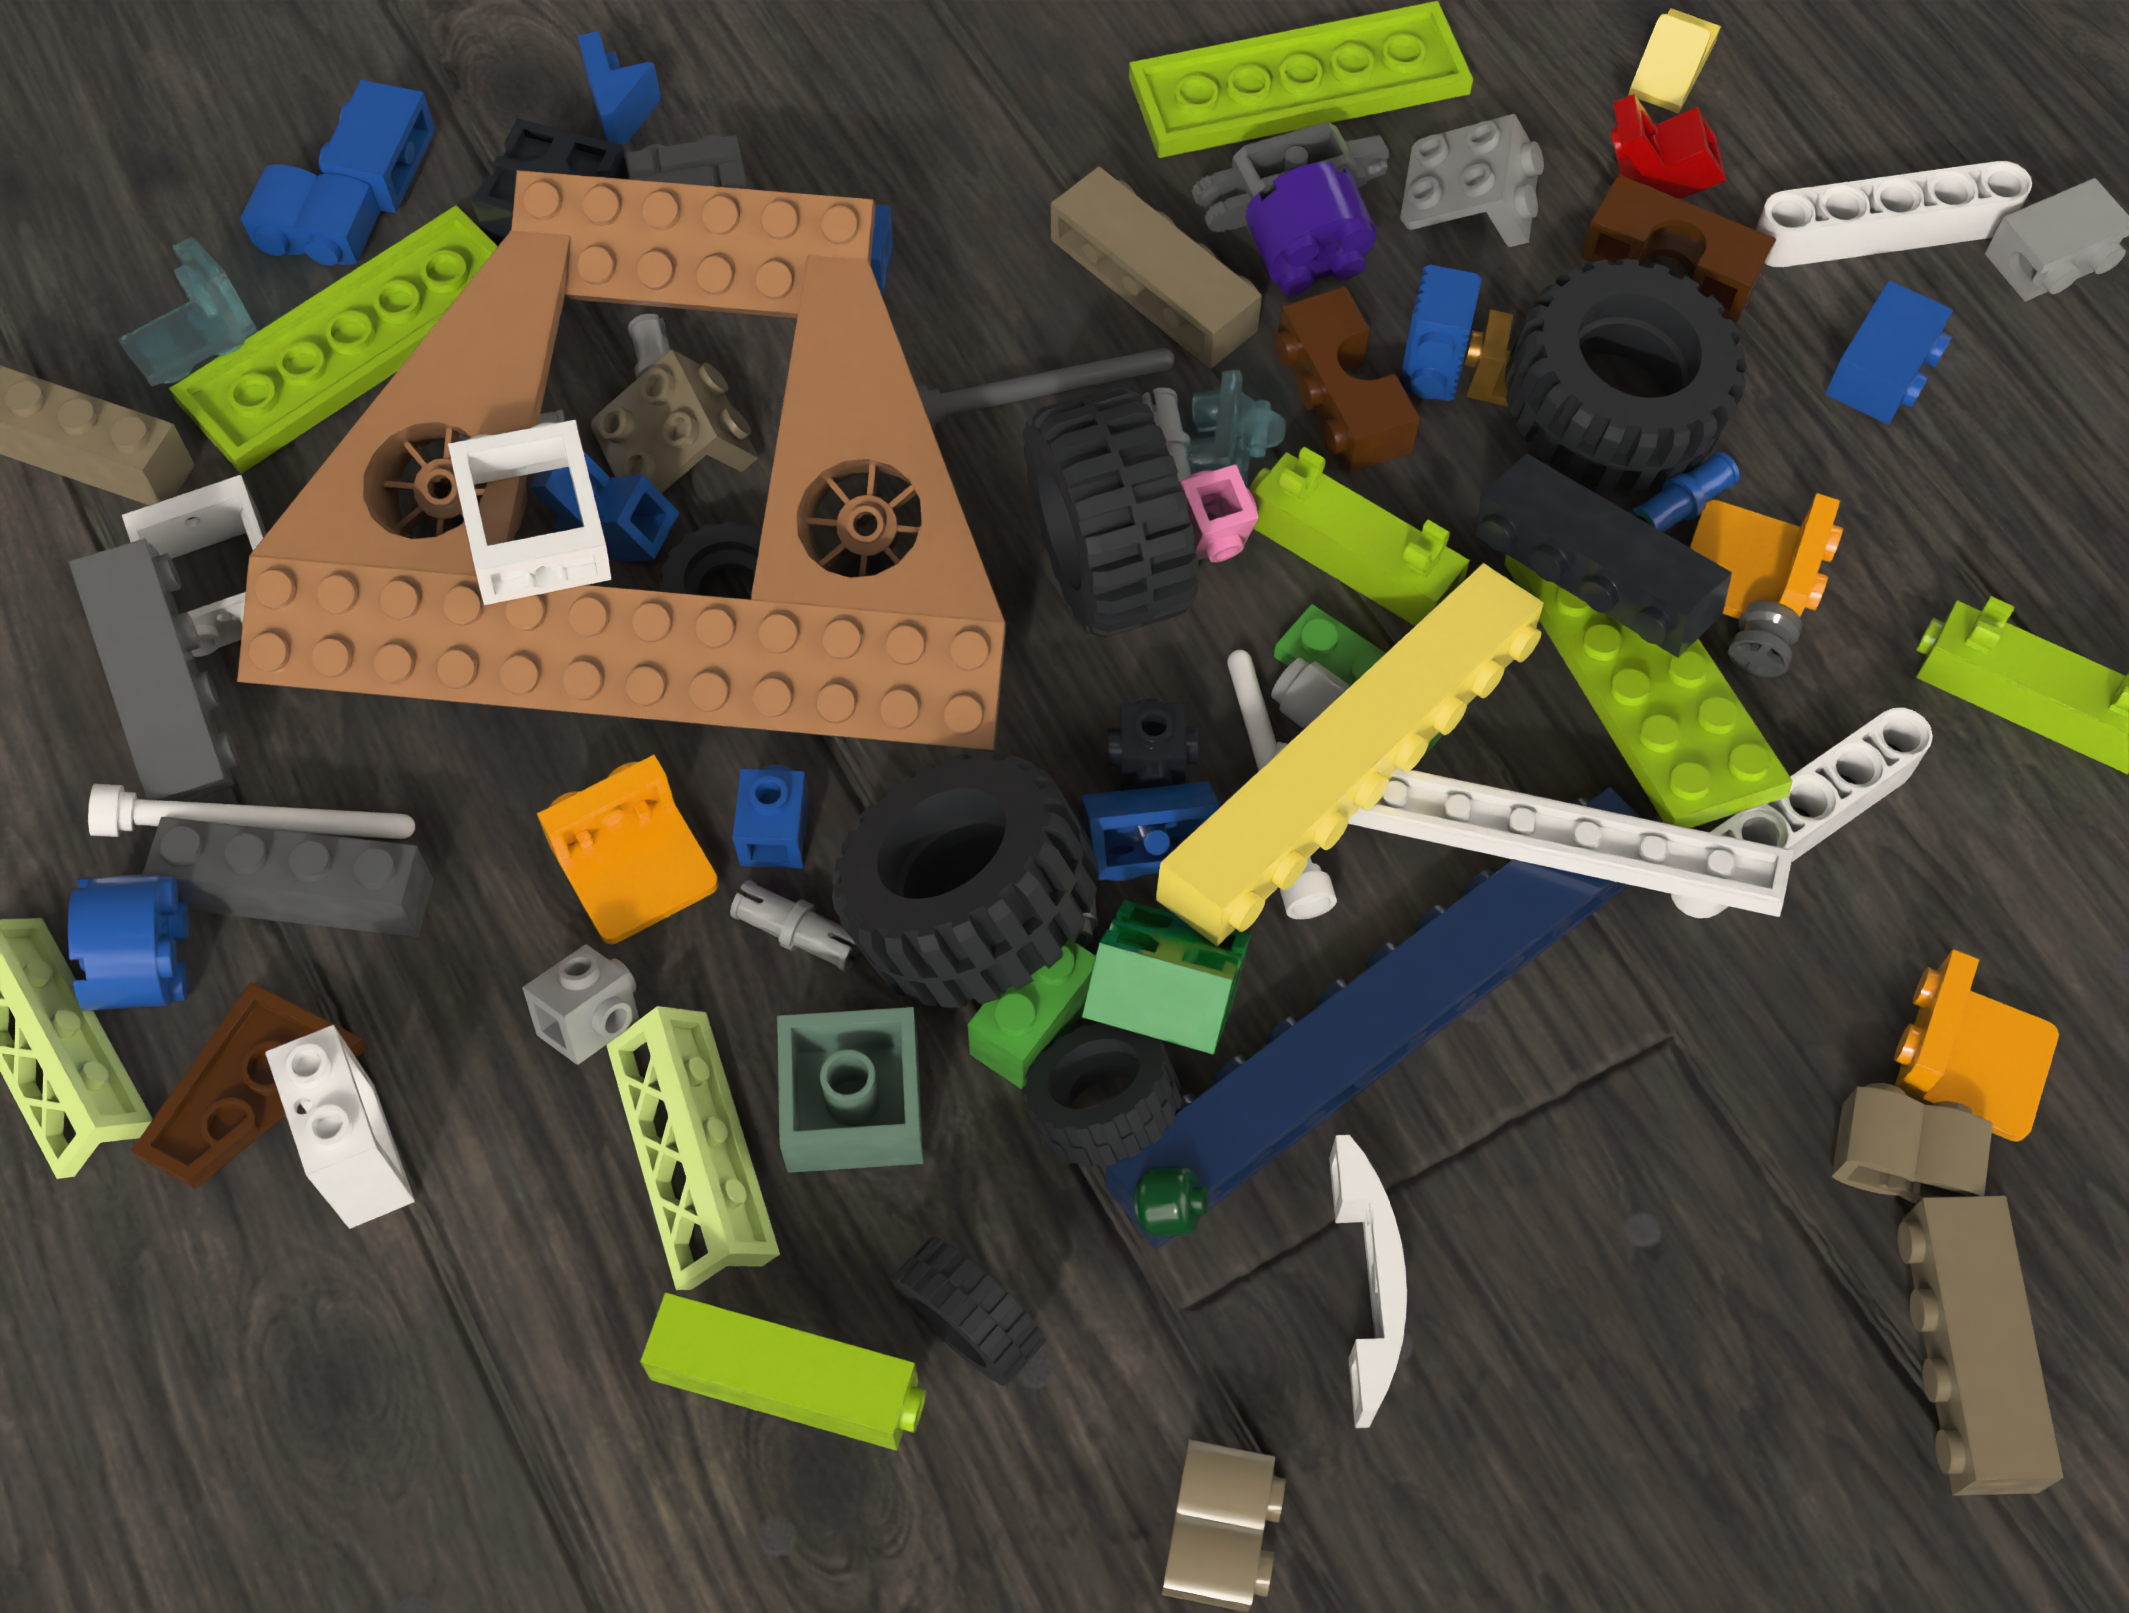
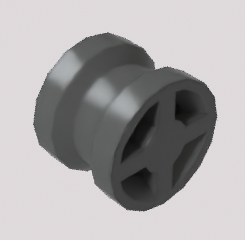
[1728,601,1803,677]

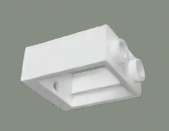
[448,420,612,605]
[122,475,267,657]
[265,1025,415,1229]

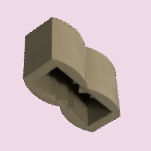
[1832,1083,1993,1204]
[1162,1439,1286,1613]

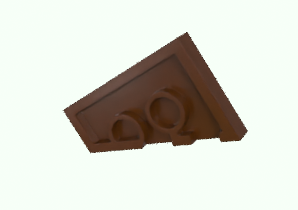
[131,982,368,1189]

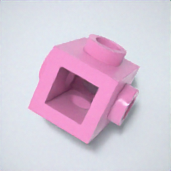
[1180,464,1259,562]

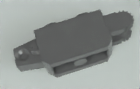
[1191,122,1389,235]

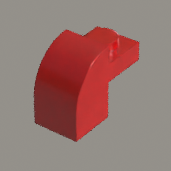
[1611,94,1726,199]

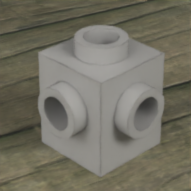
[522,944,640,1065]

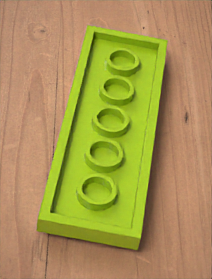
[1129,1,1473,158]
[169,205,498,474]
[1505,554,1793,828]

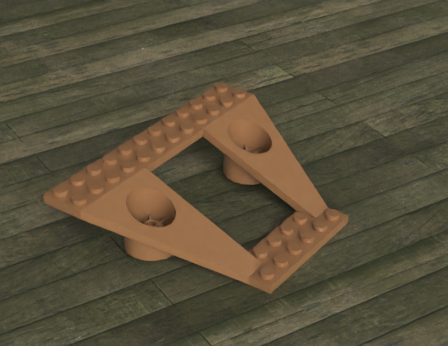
[237,171,1006,751]

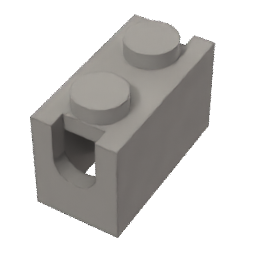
[1985,178,2129,302]

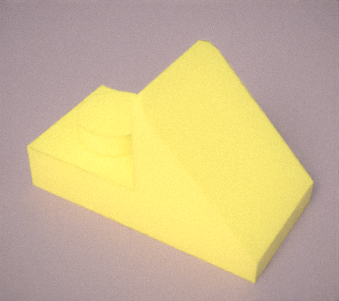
[1628,8,1721,114]

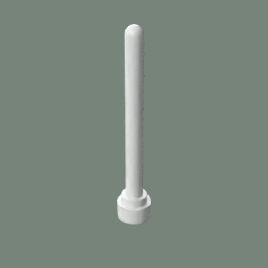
[1227,650,1337,919]
[88,784,415,839]

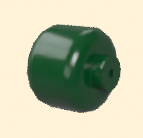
[1134,1166,1209,1237]

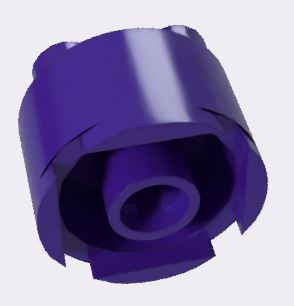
[1245,162,1377,296]

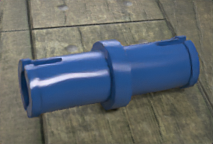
[1629,452,1740,532]

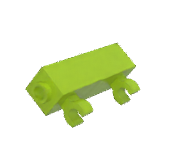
[1249,447,1470,626]
[1916,596,2129,775]
[640,1292,926,1451]

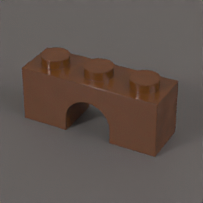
[1581,174,1776,322]
[1274,286,1420,474]

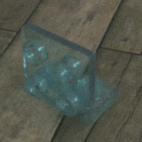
[118,237,258,386]

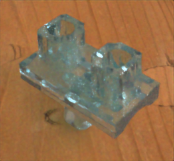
[1186,370,1286,487]

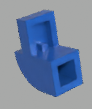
[528,451,680,562]

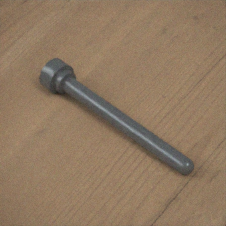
[916,348,1175,431]

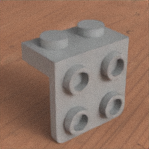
[1400,114,1544,247]

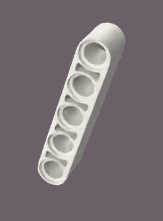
[1756,161,2032,267]
[1671,708,1933,918]

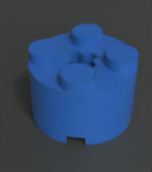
[68,873,189,1011]

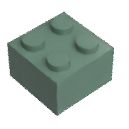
[777,1007,923,1173]

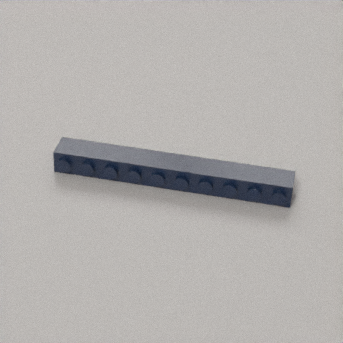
[1105,787,1640,1250]

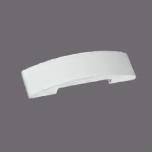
[1329,1135,1407,1428]

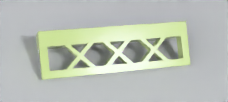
[0,918,153,1179]
[606,1006,780,1290]

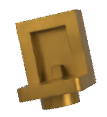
[1463,309,1513,406]

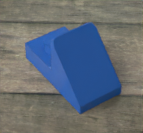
[577,31,661,148]

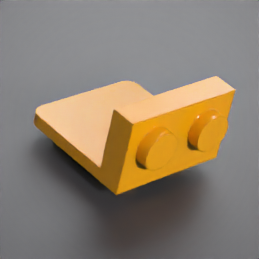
[1690,493,1843,619]
[537,755,719,944]
[1894,949,2059,1142]

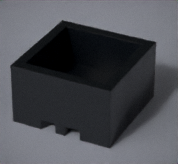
[472,118,629,246]

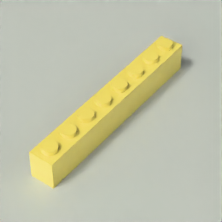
[1156,563,1544,946]

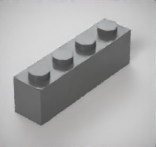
[68,538,240,802]
[143,817,434,937]

